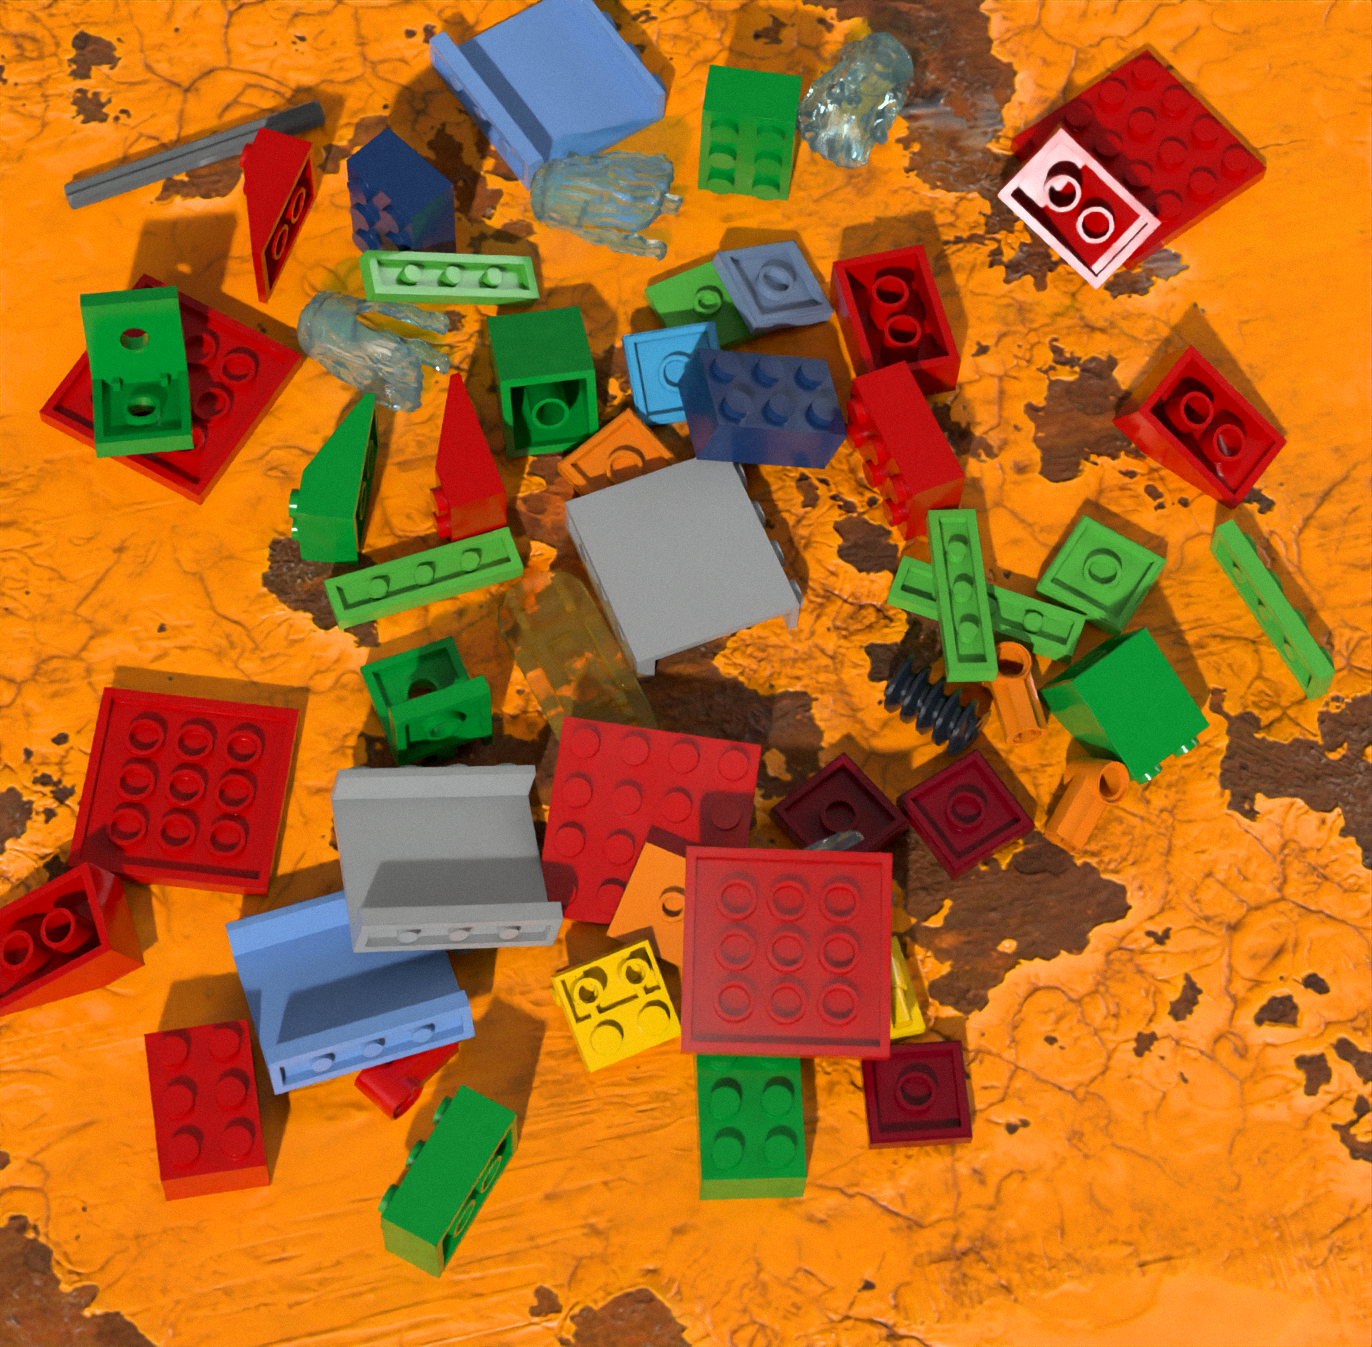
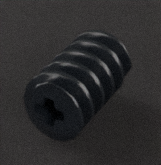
[883,654,992,757]

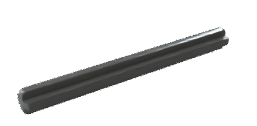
[64,100,325,209]

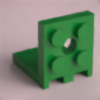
[80,286,194,458]
[360,636,493,768]

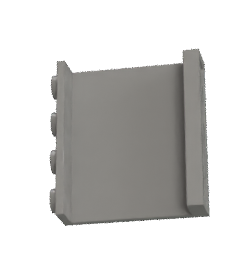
[565,457,804,684]
[330,763,563,953]

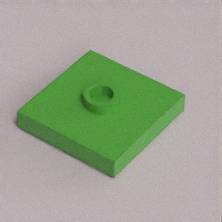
[644,260,769,351]
[1035,514,1167,637]

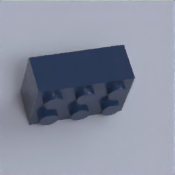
[346,127,456,253]
[677,348,847,469]

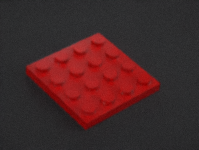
[1010,50,1267,271]
[39,273,303,505]
[67,687,300,898]
[540,716,762,927]
[680,846,893,1061]

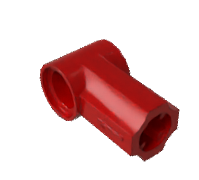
[354,1042,459,1121]

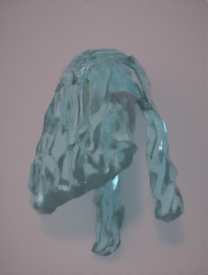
[797,32,914,169]
[529,150,683,262]
[297,290,451,413]

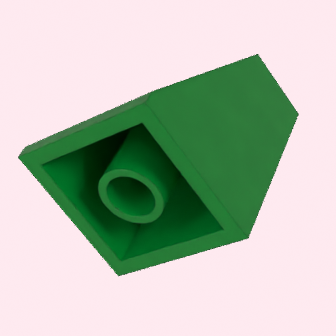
[486,306,599,458]
[1036,627,1210,785]

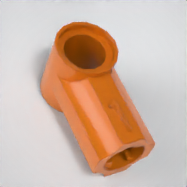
[983,642,1048,747]
[1043,755,1130,855]

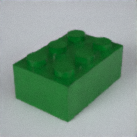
[698,65,802,201]
[693,1054,807,1200]
[378,1084,518,1279]

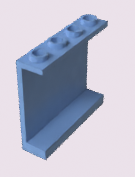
[429,0,667,191]
[225,889,475,1095]

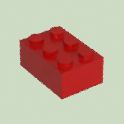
[829,244,961,396]
[844,360,965,541]
[144,1019,270,1201]

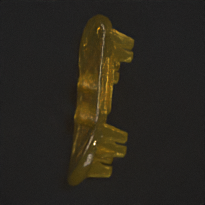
[497,570,657,744]

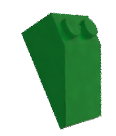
[288,393,380,566]

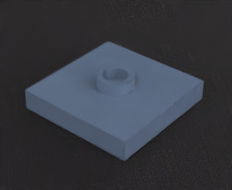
[712,240,834,335]

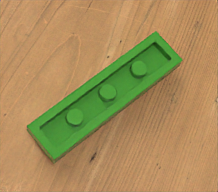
[358,250,540,306]
[926,509,998,682]
[1209,519,1335,701]
[324,526,524,630]
[887,555,1087,665]

